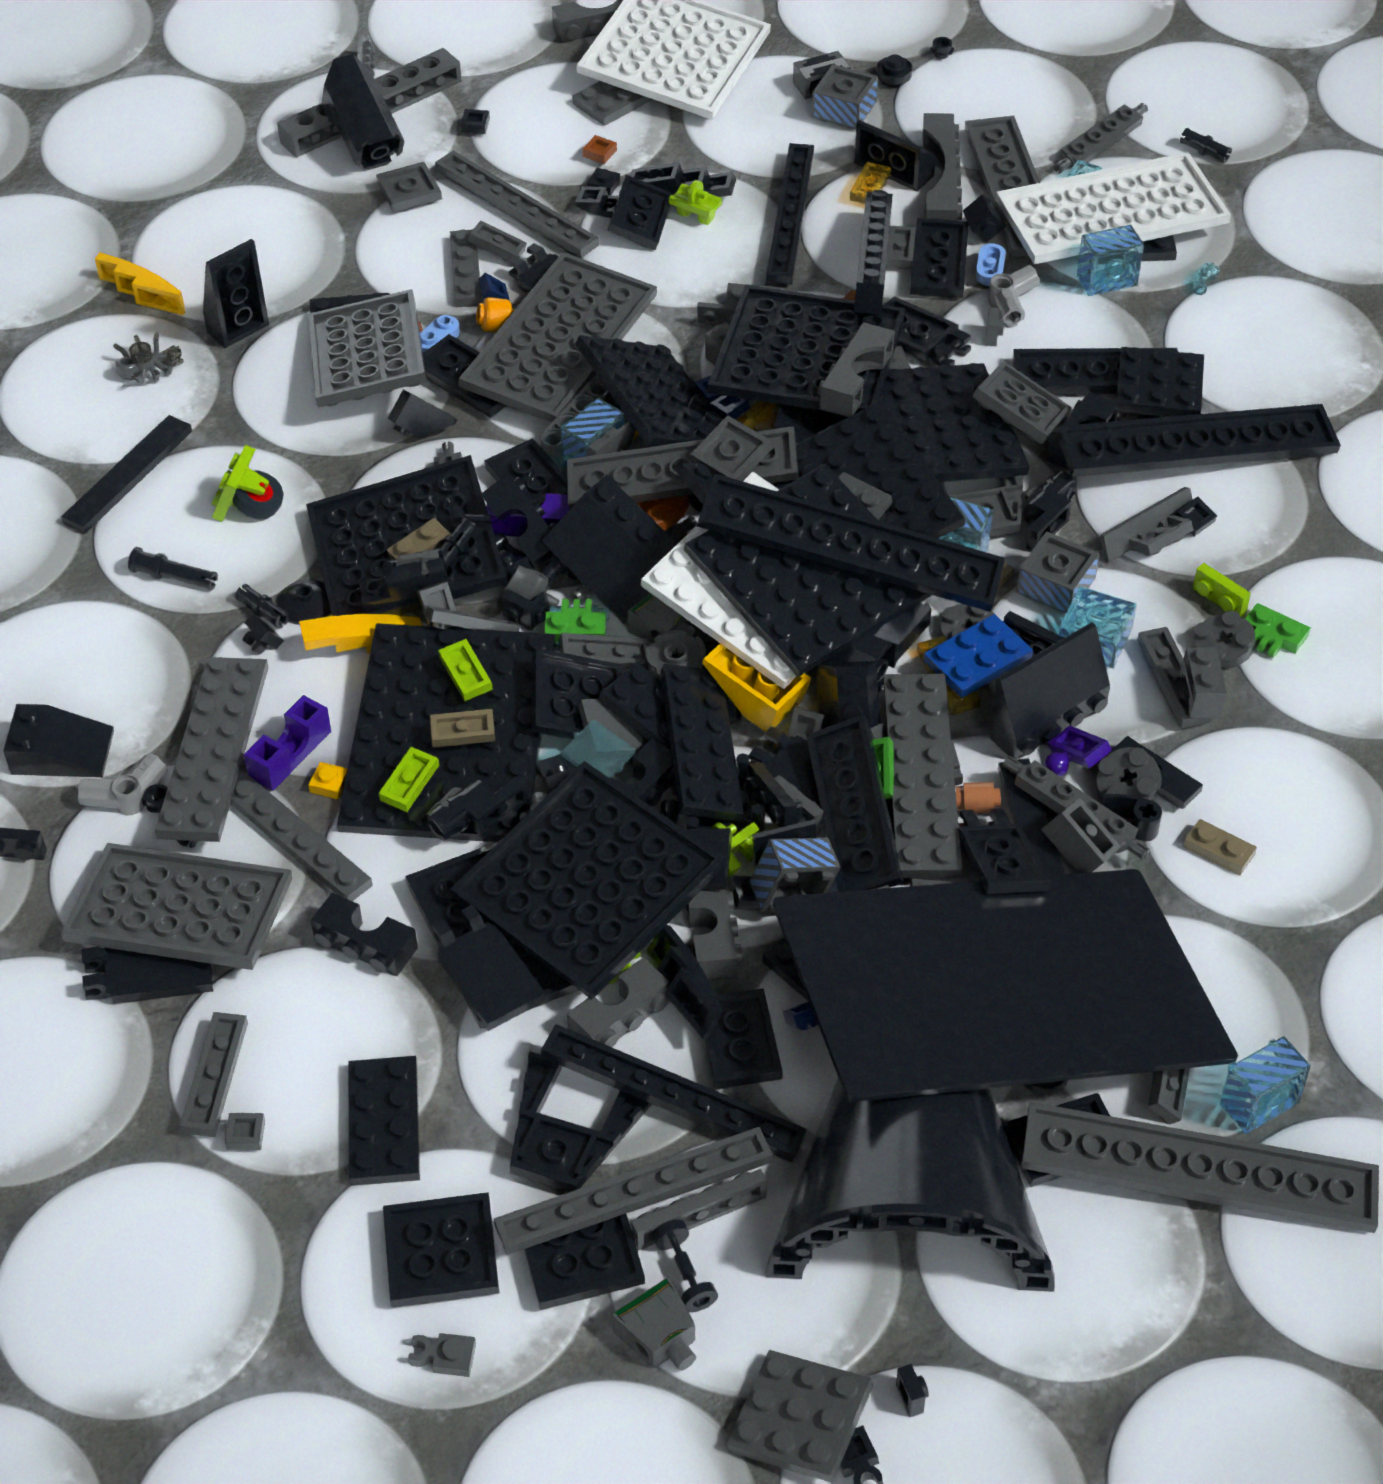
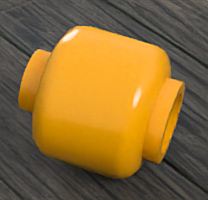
[476,297,515,333]

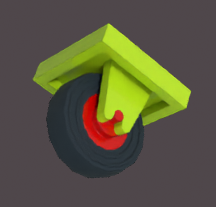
[211,444,284,522]

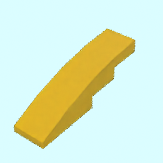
[95,252,186,315]
[299,614,422,654]

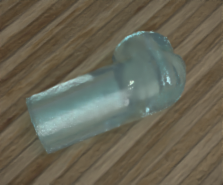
[1192,262,1220,295]

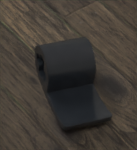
[1101,794,1162,842]

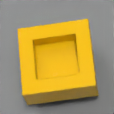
[308,762,348,800]

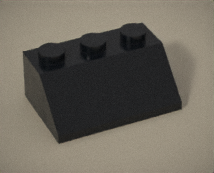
[854,120,936,192]

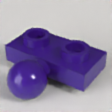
[1044,725,1112,777]

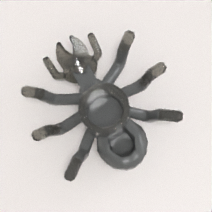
[113,332,184,384]

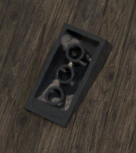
[203,238,269,348]

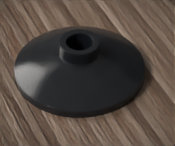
[277,580,331,625]

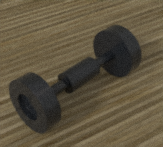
[652,1220,718,1312]

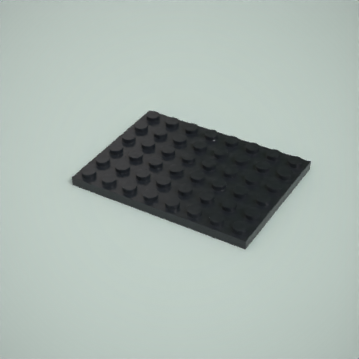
[337,623,556,842]

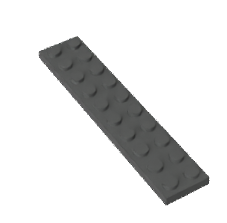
[1021,1102,1379,1233]

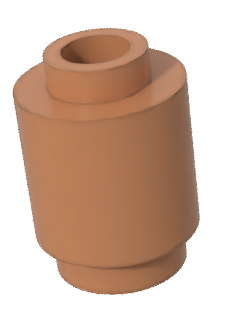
[956,782,1001,814]

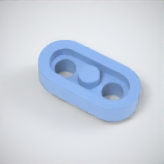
[976,243,1006,286]
[420,315,460,353]

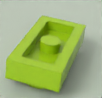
[1193,563,1251,617]
[438,639,493,701]
[379,747,439,812]

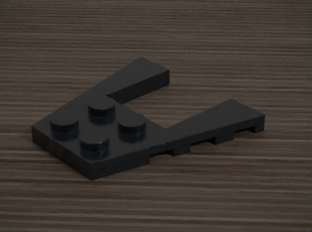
[510,1051,652,1192]

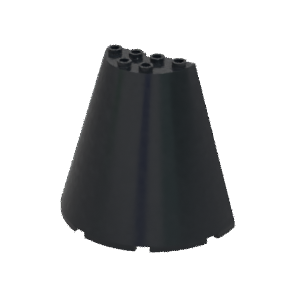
[766,1078,1055,1292]

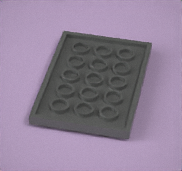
[308,289,427,407]
[61,843,292,970]

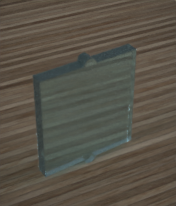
[561,719,636,778]

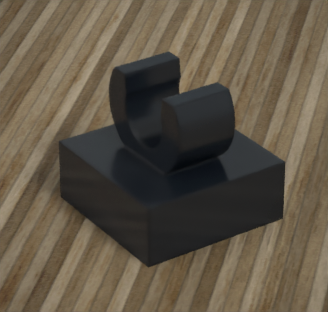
[242,614,284,655]

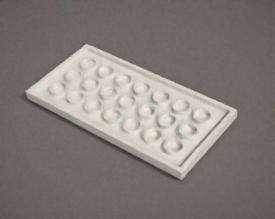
[996,152,1231,264]

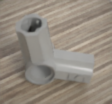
[988,265,1040,327]
[78,753,168,816]

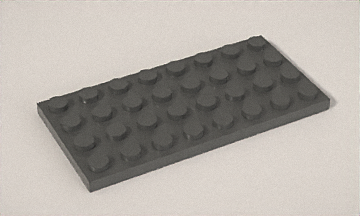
[459,252,657,423]

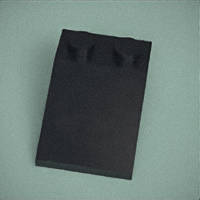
[3,704,114,778]

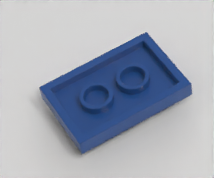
[923,614,1033,698]

